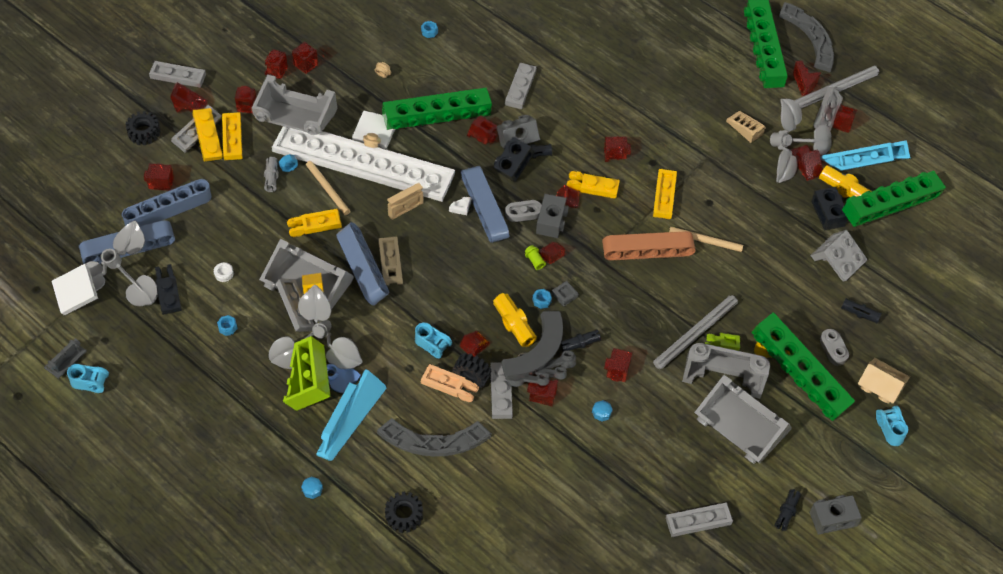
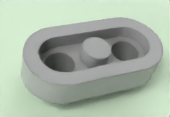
[505,200,542,222]
[820,329,849,366]

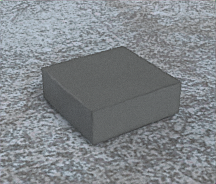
[552,281,579,307]

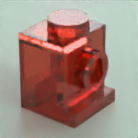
[265,49,288,79]
[235,86,257,113]
[467,115,497,145]
[604,136,631,162]
[527,379,558,406]

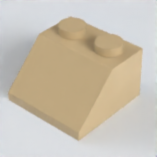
[858,358,910,403]

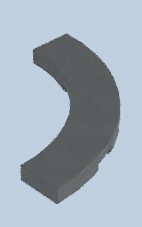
[779,2,834,72]
[501,311,563,380]
[377,418,492,457]

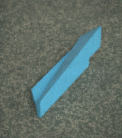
[820,140,910,171]
[316,369,386,461]

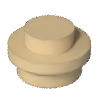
[375,62,392,78]
[363,133,381,148]

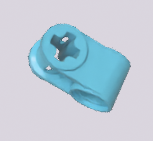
[415,323,452,358]
[67,364,109,393]
[876,406,908,446]

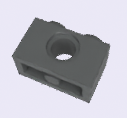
[497,115,540,148]
[536,194,569,238]
[810,495,862,535]

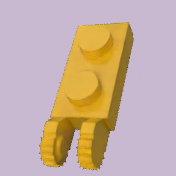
[567,171,620,199]
[287,209,342,237]

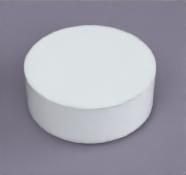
[214,262,234,282]

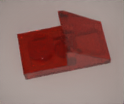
[793,60,821,97]
[170,82,208,113]
[832,104,857,133]
[791,145,823,181]

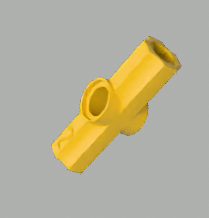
[819,165,872,198]
[493,293,537,347]

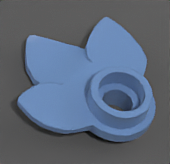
[327,364,361,393]

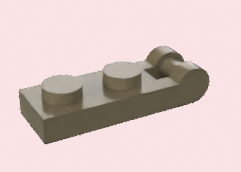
[379,237,403,286]

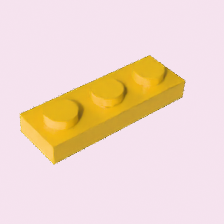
[192,108,222,162]
[222,112,243,160]
[653,169,677,219]

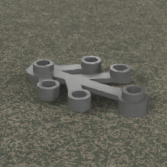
[507,351,576,387]

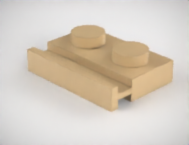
[387,183,423,220]

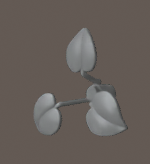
[770,99,832,183]
[85,220,158,306]
[269,285,363,369]

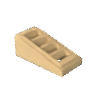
[726,111,765,143]

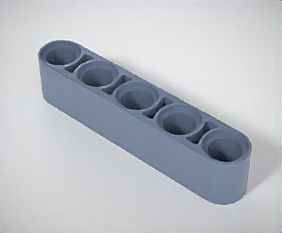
[461,166,509,243]
[122,179,212,227]
[79,220,175,264]
[336,222,389,305]

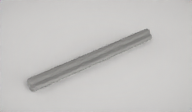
[794,66,879,108]
[653,295,738,369]

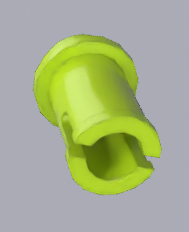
[525,245,546,270]

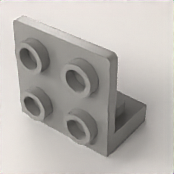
[810,230,867,281]

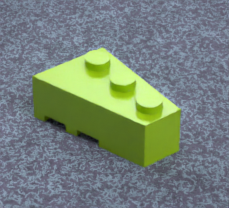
[283,336,330,411]

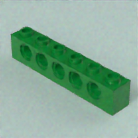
[744,0,788,88]
[382,87,492,130]
[842,171,946,227]
[751,312,855,421]

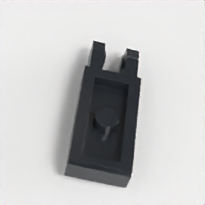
[155,264,182,315]

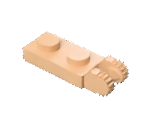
[421,364,479,402]

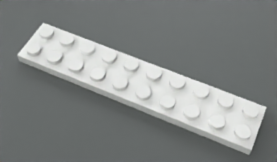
[272,126,455,202]

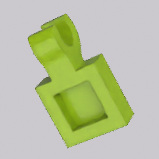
[705,333,740,351]

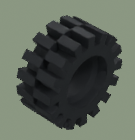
[125,111,160,145]
[452,353,492,388]
[385,491,423,533]

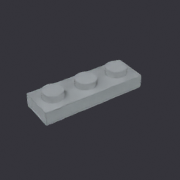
[149,61,206,88]
[505,63,537,109]
[813,86,843,131]
[171,105,222,153]
[276,279,314,332]
[490,363,512,419]
[666,502,733,537]

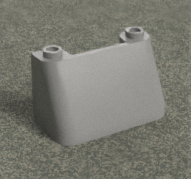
[252,75,337,135]
[259,239,355,310]
[682,343,770,399]
[694,375,792,464]

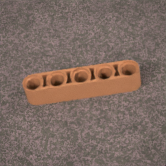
[602,231,696,260]

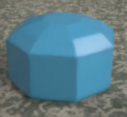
[421,21,438,38]
[279,154,298,172]
[532,289,552,309]
[217,315,237,336]
[592,400,613,422]
[301,477,323,499]

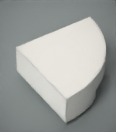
[449,197,472,215]

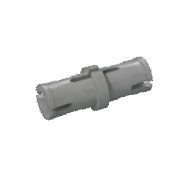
[264,157,279,192]

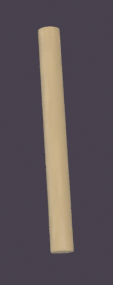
[306,161,350,215]
[669,227,743,252]

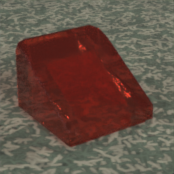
[557,185,580,208]
[539,242,565,265]
[460,331,490,357]

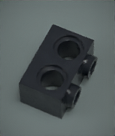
[494,137,534,182]
[811,187,848,231]

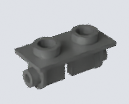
[44,338,87,379]

